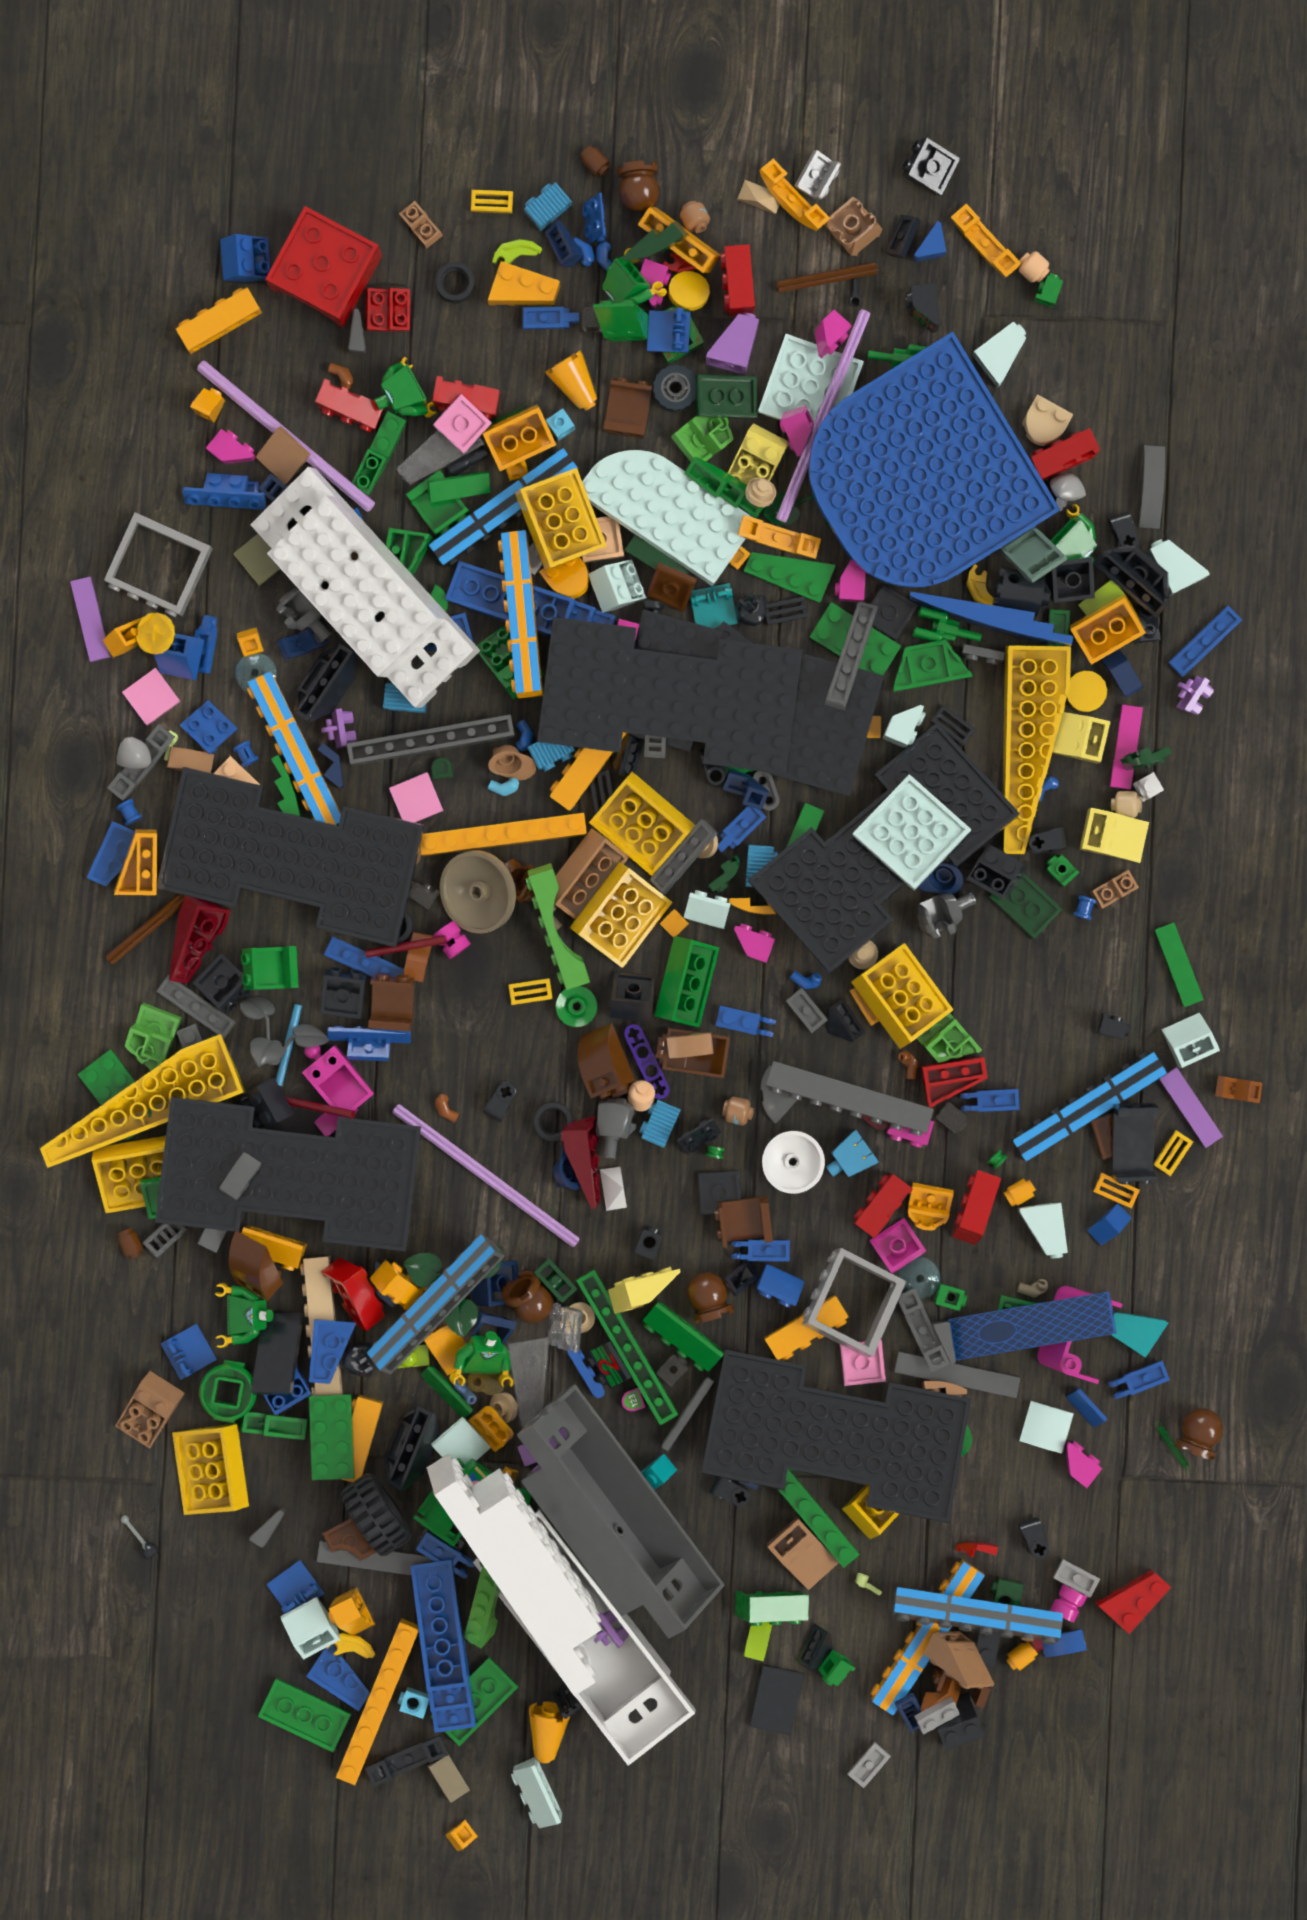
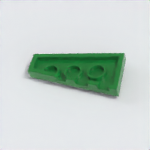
[744,552,836,604]

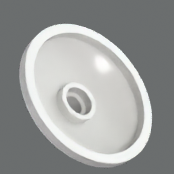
[762,1131,825,1194]

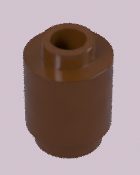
[580,145,610,177]
[117,1228,144,1260]

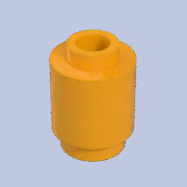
[1004,1178,1036,1207]
[1006,1641,1038,1671]

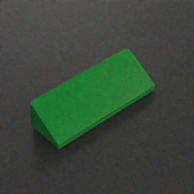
[421,1364,474,1418]

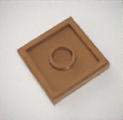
[256,426,311,485]

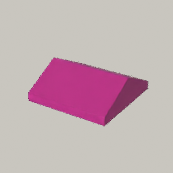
[869,1218,926,1274]

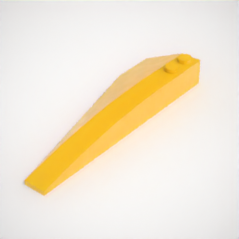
[1003,646,1071,854]

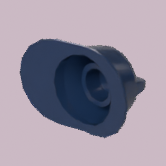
[918,861,963,894]
[553,1147,581,1190]

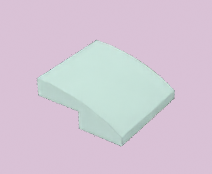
[1020,1401,1074,1453]
[431,1417,491,1464]

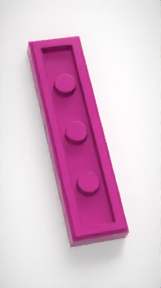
[1109,705,1143,790]

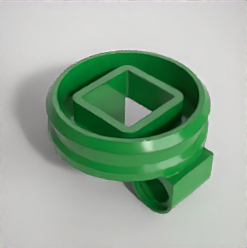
[199,1359,257,1423]

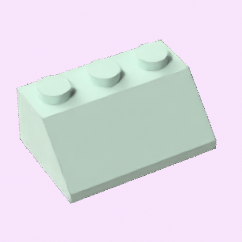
[511,1757,562,1828]

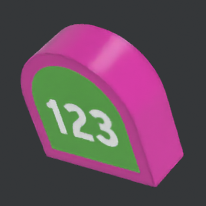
[622,1387,645,1411]

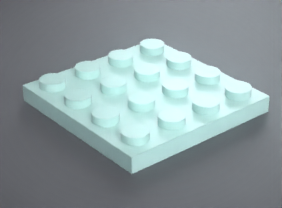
[758,334,864,423]
[852,774,971,890]

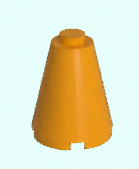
[545,350,597,411]
[529,1702,570,1763]

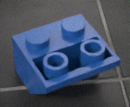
[220,234,271,282]
[154,633,204,681]
[756,1263,805,1307]
[263,1364,311,1415]

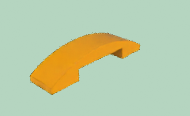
[759,159,830,231]
[951,204,1021,278]
[738,515,821,559]
[729,898,776,915]

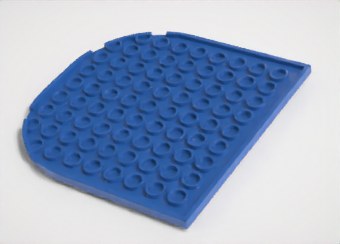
[809,332,1060,588]

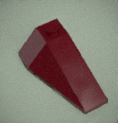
[169,896,231,984]
[561,1116,600,1209]

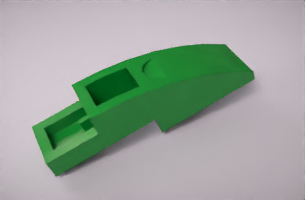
[352,411,407,495]

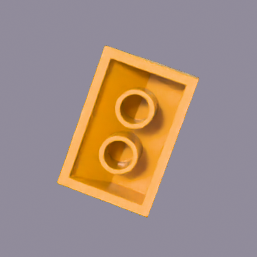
[482,405,556,471]
[1070,593,1146,665]
[242,1225,307,1271]

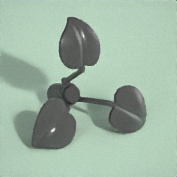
[240,996,329,1067]

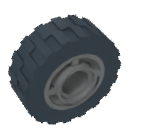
[652,364,696,412]

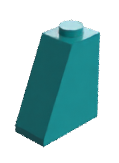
[1111,1311,1168,1358]

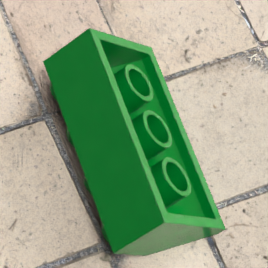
[654,936,719,1028]
[642,1300,724,1372]

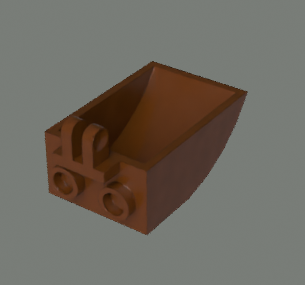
[578,1023,635,1099]
[655,1028,730,1078]
[229,1230,283,1301]

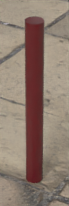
[365,935,447,958]
[285,1096,355,1119]

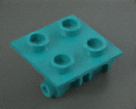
[690,583,738,628]

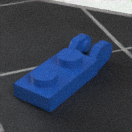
[716,1006,776,1037]
[960,1089,1020,1112]
[731,1240,790,1261]
[566,1346,605,1398]
[1108,1360,1170,1399]
[416,1531,475,1579]

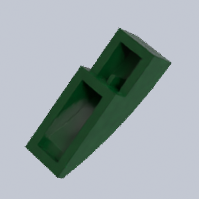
[622,222,688,261]
[624,534,689,574]

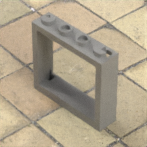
[104,513,213,617]
[802,1248,906,1358]

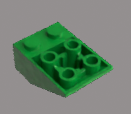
[593,300,649,342]
[477,624,546,700]

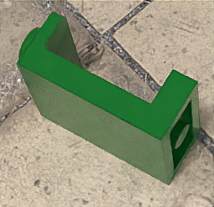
[406,470,470,537]
[241,946,299,990]

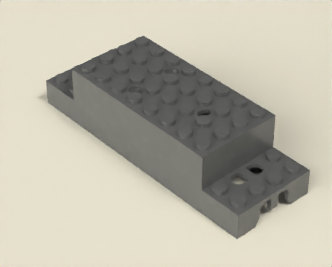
[517,1384,725,1639]

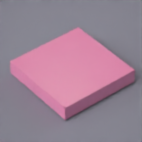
[433,394,491,454]
[122,668,181,726]
[389,772,443,823]
[840,1340,886,1386]

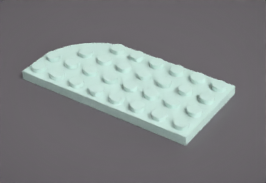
[582,450,752,586]

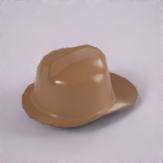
[488,745,536,781]

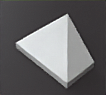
[600,1166,627,1211]

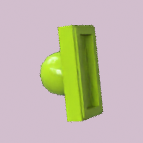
[398,1344,430,1368]

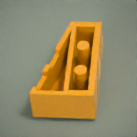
[488,261,560,306]
[114,829,157,895]
[370,1260,429,1311]
[328,1587,375,1635]

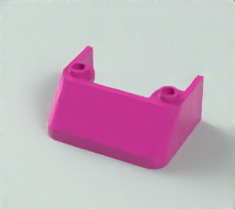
[1037,1285,1123,1384]

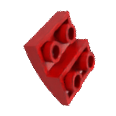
[365,288,410,332]

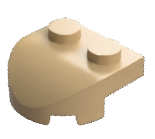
[1022,394,1073,446]

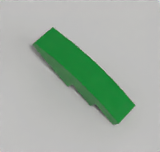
[684,457,765,518]
[271,755,301,816]

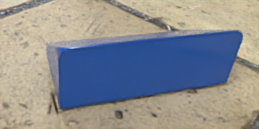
[1066,1387,1107,1427]

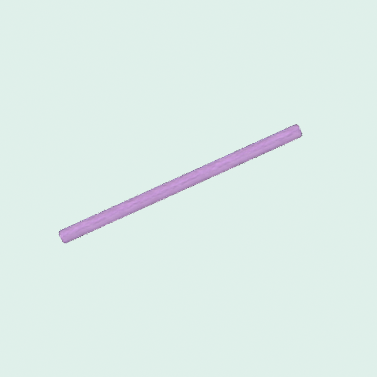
[776,309,870,522]
[197,361,375,512]
[393,1104,579,1247]

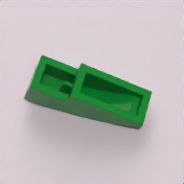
[240,1410,307,1440]

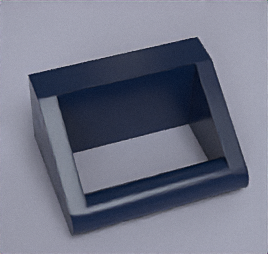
[463,1311,516,1344]

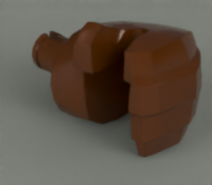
[494,855,535,903]

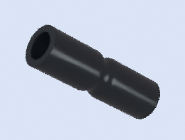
[447,446,489,476]

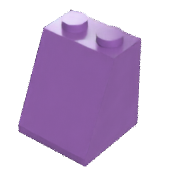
[706,312,759,375]

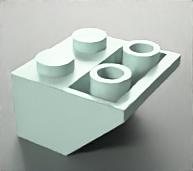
[588,560,646,613]
[882,705,926,748]
[684,890,730,929]
[1162,1013,1220,1068]
[280,1597,340,1659]

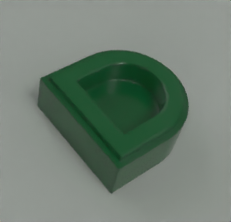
[431,757,453,780]

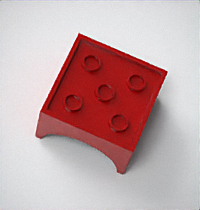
[265,206,382,328]

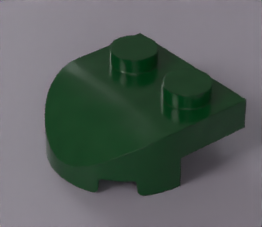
[1120,746,1172,770]
[708,855,740,894]

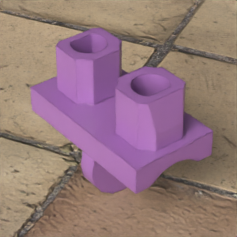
[1176,676,1214,715]
[321,708,357,749]
[594,1610,629,1649]

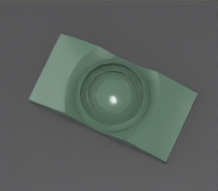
[998,526,1067,583]

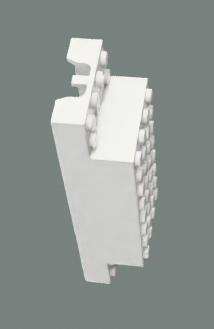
[251,467,480,708]
[427,1454,601,1696]
[473,1508,696,1766]

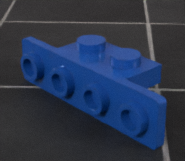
[182,473,267,510]
[327,1026,411,1061]

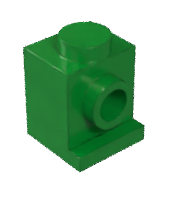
[1033,273,1063,308]
[1045,854,1080,887]
[934,1283,967,1311]
[818,1650,856,1686]

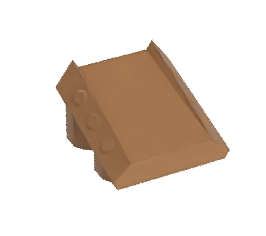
[824,197,882,256]

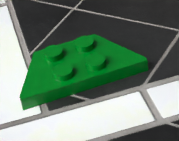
[893,640,972,692]

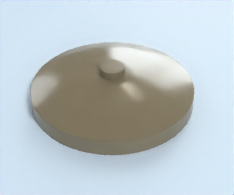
[440,850,516,933]

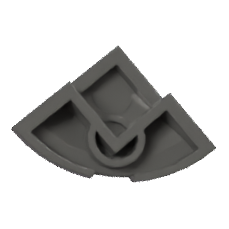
[760,1065,797,1124]

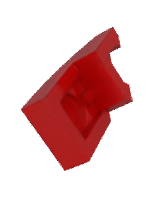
[955,1541,998,1557]

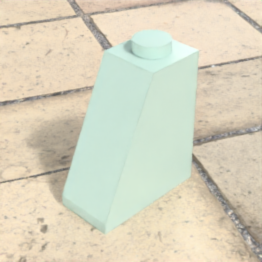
[972,322,1026,388]
[1147,539,1210,595]
[1018,1202,1068,1258]

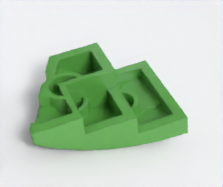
[671,416,733,462]
[125,1003,182,1071]
[917,1013,982,1063]

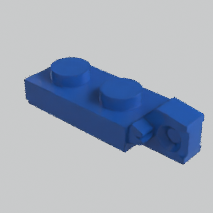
[523,307,580,330]
[194,615,217,674]
[717,806,766,853]

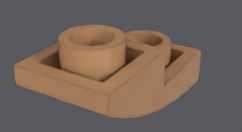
[399,201,443,248]
[167,747,214,773]
[1090,870,1139,910]
[667,1032,714,1058]
[922,1381,967,1397]

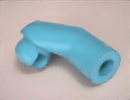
[488,778,519,796]

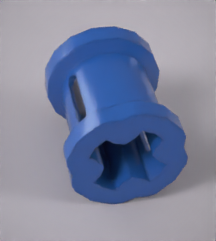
[233,741,259,768]
[116,799,142,826]
[1073,895,1097,920]

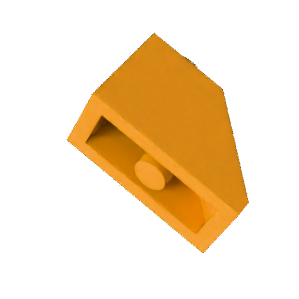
[190,388,225,423]
[102,617,143,658]

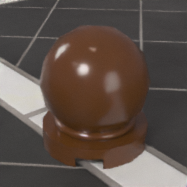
[617,160,660,212]
[501,1270,553,1324]
[687,1272,734,1324]
[1174,1408,1223,1461]

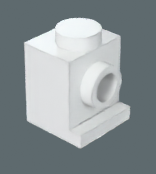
[1133,772,1164,802]

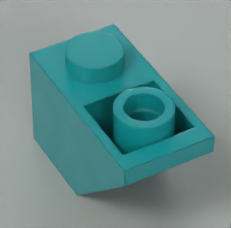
[641,1454,677,1490]

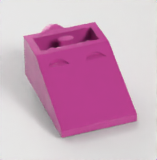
[302,1045,374,1118]

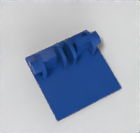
[582,193,607,244]
[647,308,691,353]
[179,700,238,754]
[161,1324,217,1380]
[266,1560,324,1614]

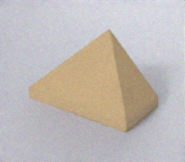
[737,180,780,215]

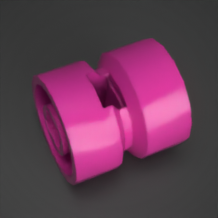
[433,921,471,960]
[1050,1584,1088,1623]

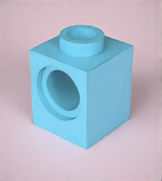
[546,408,575,441]
[397,1687,429,1719]

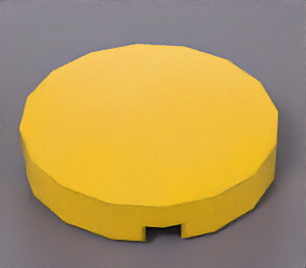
[668,271,710,311]
[136,613,175,655]
[1067,671,1107,712]

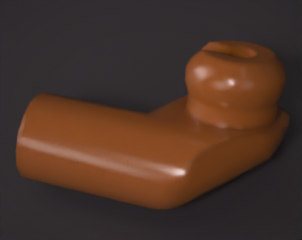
[328,363,353,389]
[898,1050,918,1079]
[435,1094,459,1123]

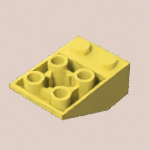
[728,423,789,485]
[1052,712,1110,764]
[1079,808,1149,863]
[608,1267,680,1314]

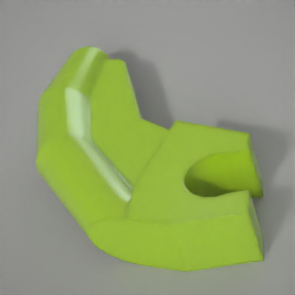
[492,239,542,265]

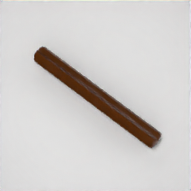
[776,262,878,293]
[106,894,187,964]

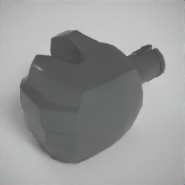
[276,587,332,642]
[917,892,976,939]
[596,1098,637,1159]

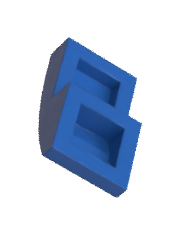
[1042,1628,1087,1657]

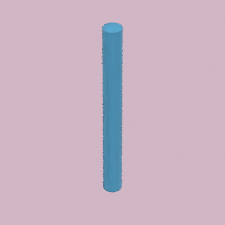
[276,1004,302,1086]

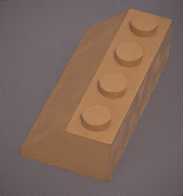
[554,828,629,920]

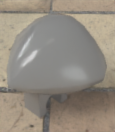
[1050,473,1086,511]
[117,737,151,769]

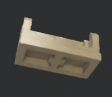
[427,1755,470,1803]

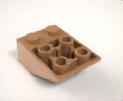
[115,1371,185,1448]
[767,1516,839,1590]
[924,1631,994,1689]

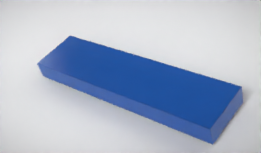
[1168,606,1242,678]
[324,936,404,977]

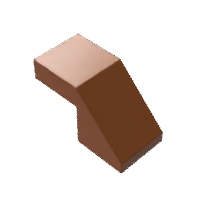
[403,932,433,982]
[1215,1076,1263,1103]
[920,1676,962,1712]

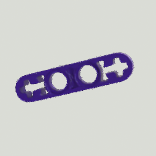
[624,1024,669,1099]

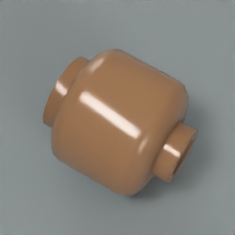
[680,201,710,233]
[722,1096,754,1126]

